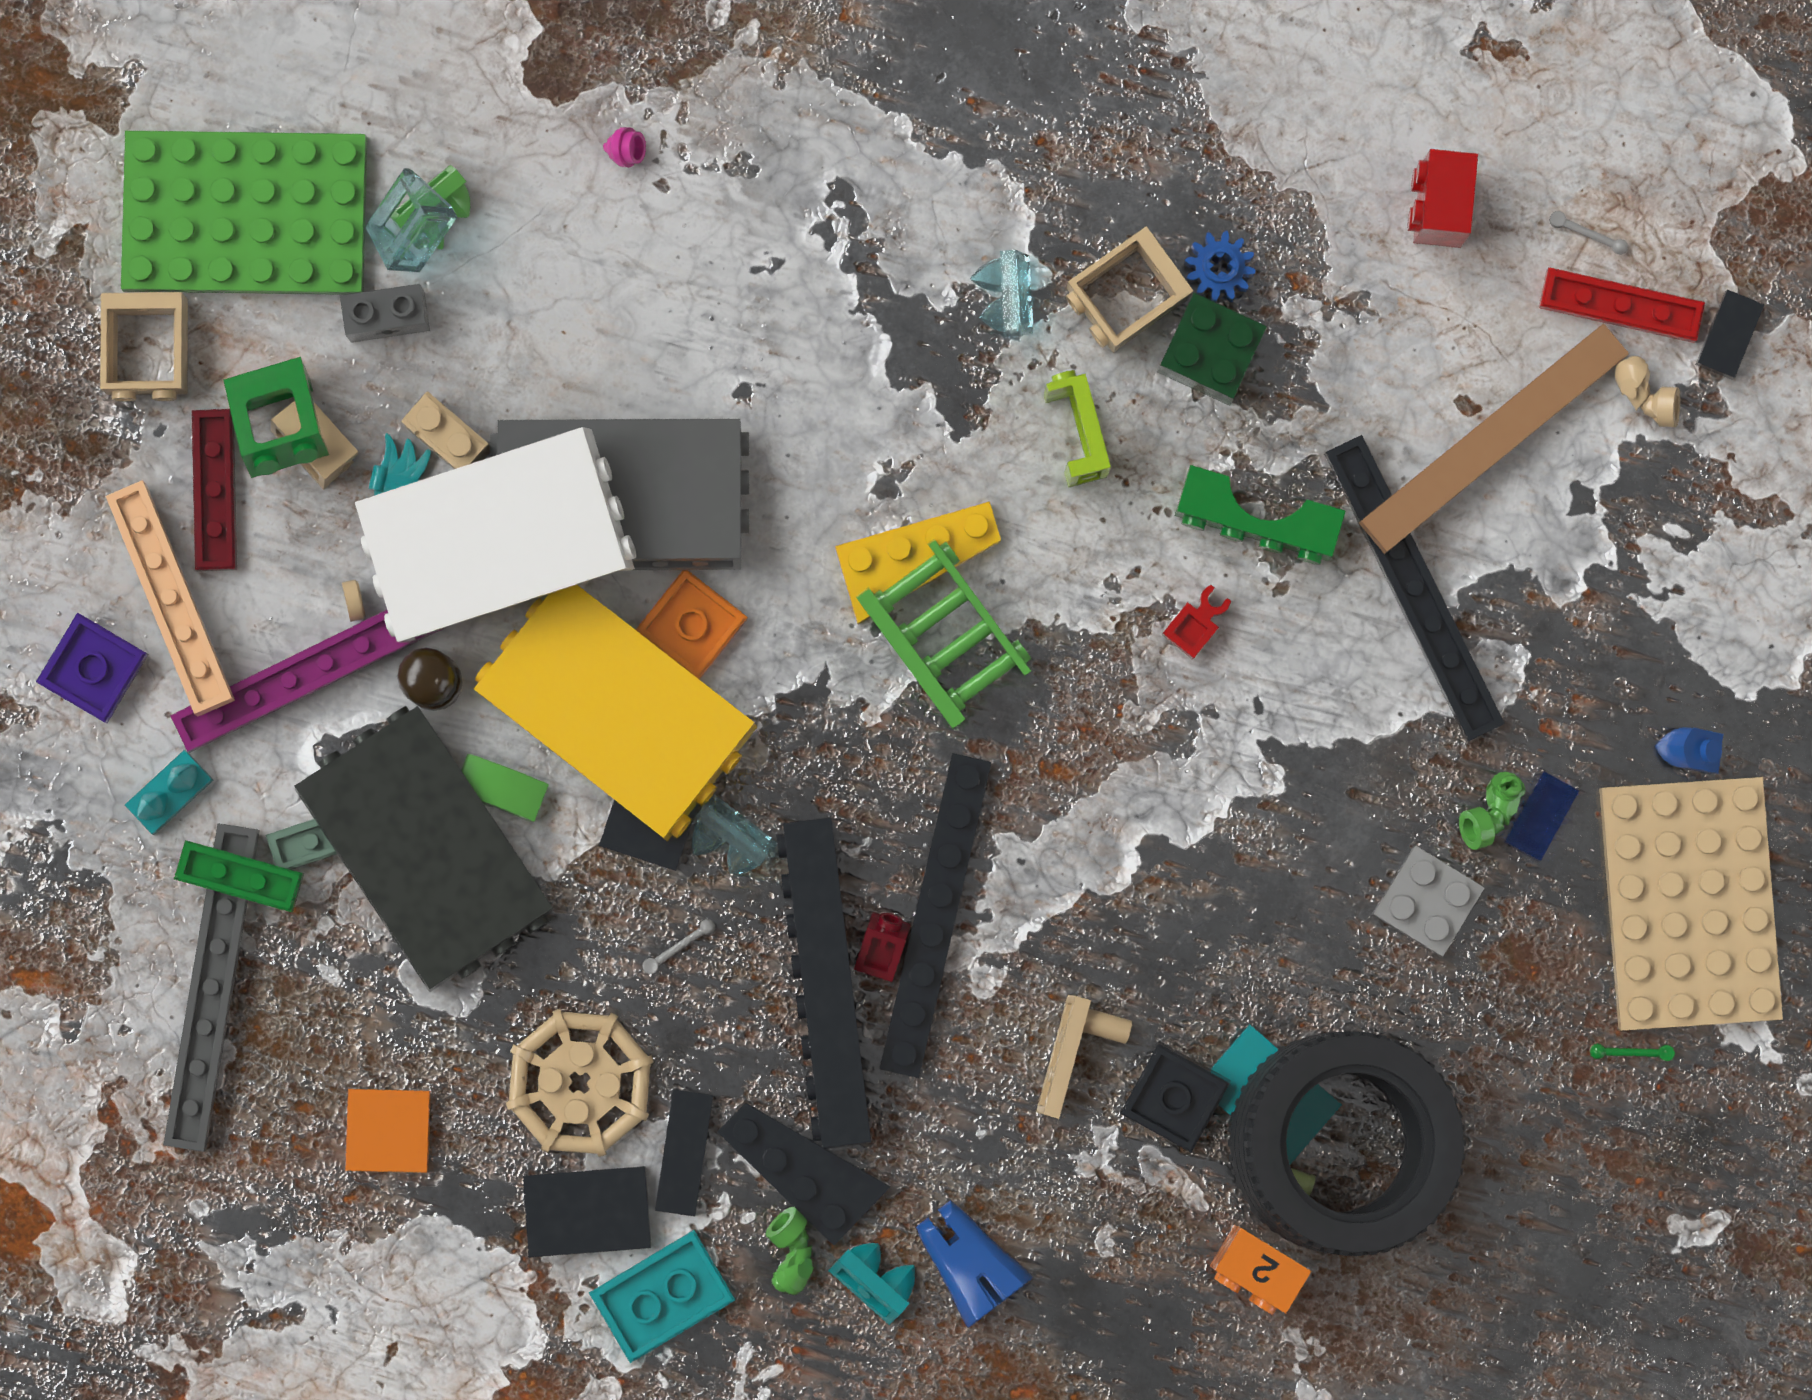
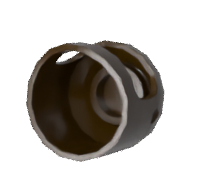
[397,647,463,711]

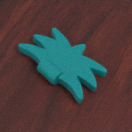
[368,433,431,496]

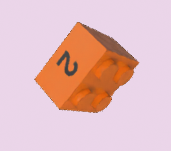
[1210,1224,1312,1315]

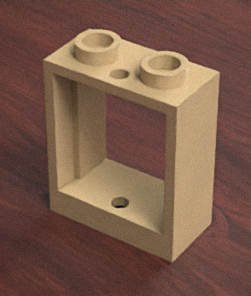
[1065,226,1193,353]
[100,292,188,401]

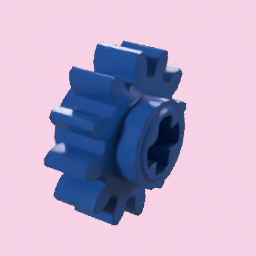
[1184,231,1256,303]

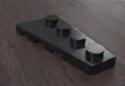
[717,1103,891,1245]

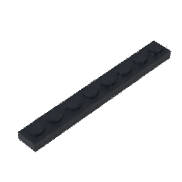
[1324,435,1505,742]
[880,753,992,1078]

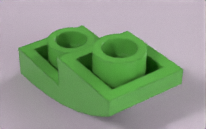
[461,754,549,822]

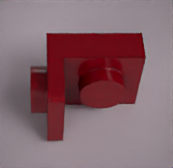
[854,912,910,982]

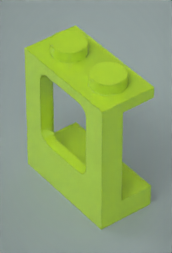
[1043,370,1111,488]

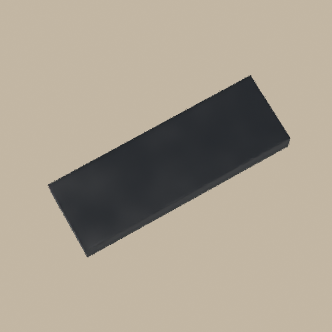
[655,1089,714,1217]

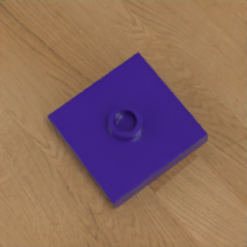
[36,613,149,723]

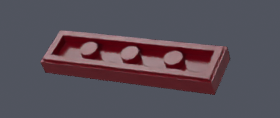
[192,409,237,571]

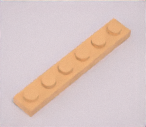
[106,480,235,717]

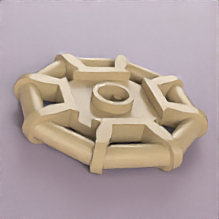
[505,1008,654,1157]

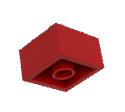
[1407,149,1478,248]

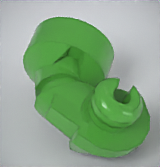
[1459,772,1526,850]
[766,1207,814,1295]

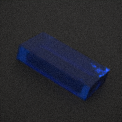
[1503,771,1579,862]

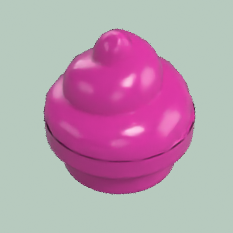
[603,127,646,167]

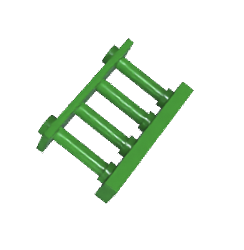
[856,539,1032,729]

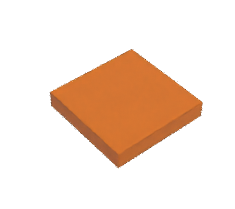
[635,570,748,680]
[345,1089,431,1173]

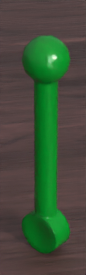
[1590,1043,1675,1061]

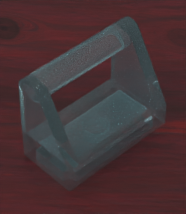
[365,168,457,272]

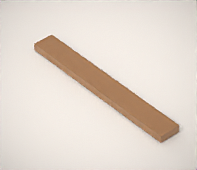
[1359,323,1629,554]

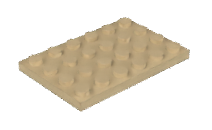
[1599,777,1783,1031]

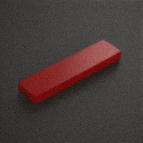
[1538,267,1705,343]

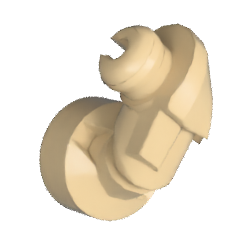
[1615,356,1680,427]

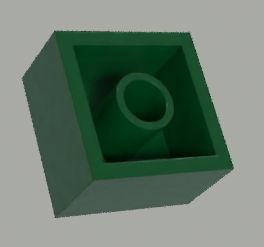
[1157,293,1267,406]

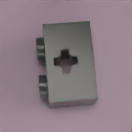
[340,284,430,343]

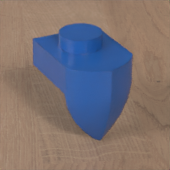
[1655,727,1723,774]

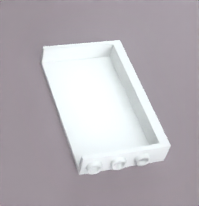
[355,427,636,642]

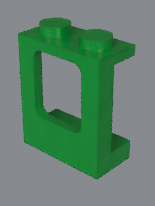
[223,356,329,478]

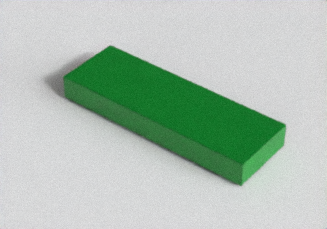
[174,840,304,913]

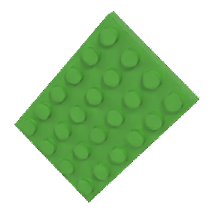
[121,131,367,295]

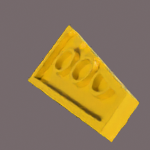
[835,501,1001,624]

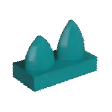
[125,750,214,835]
[828,1243,915,1325]

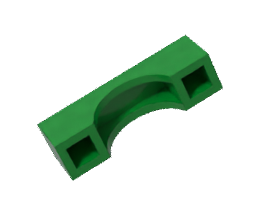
[1174,465,1346,565]

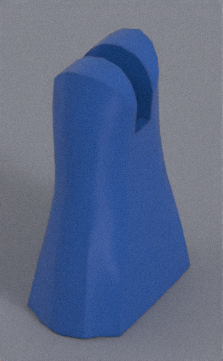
[916,1200,1033,1328]

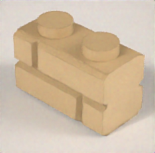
[401,391,490,469]

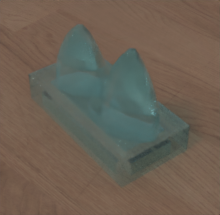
[970,249,1033,336]
[692,795,777,874]

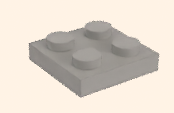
[1372,845,1484,957]

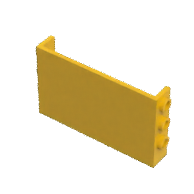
[473,585,757,841]

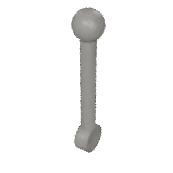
[1549,211,1628,255]
[642,919,715,974]

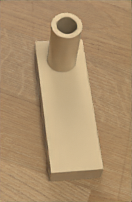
[1036,995,1132,1119]

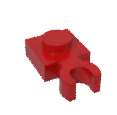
[1162,585,1231,660]

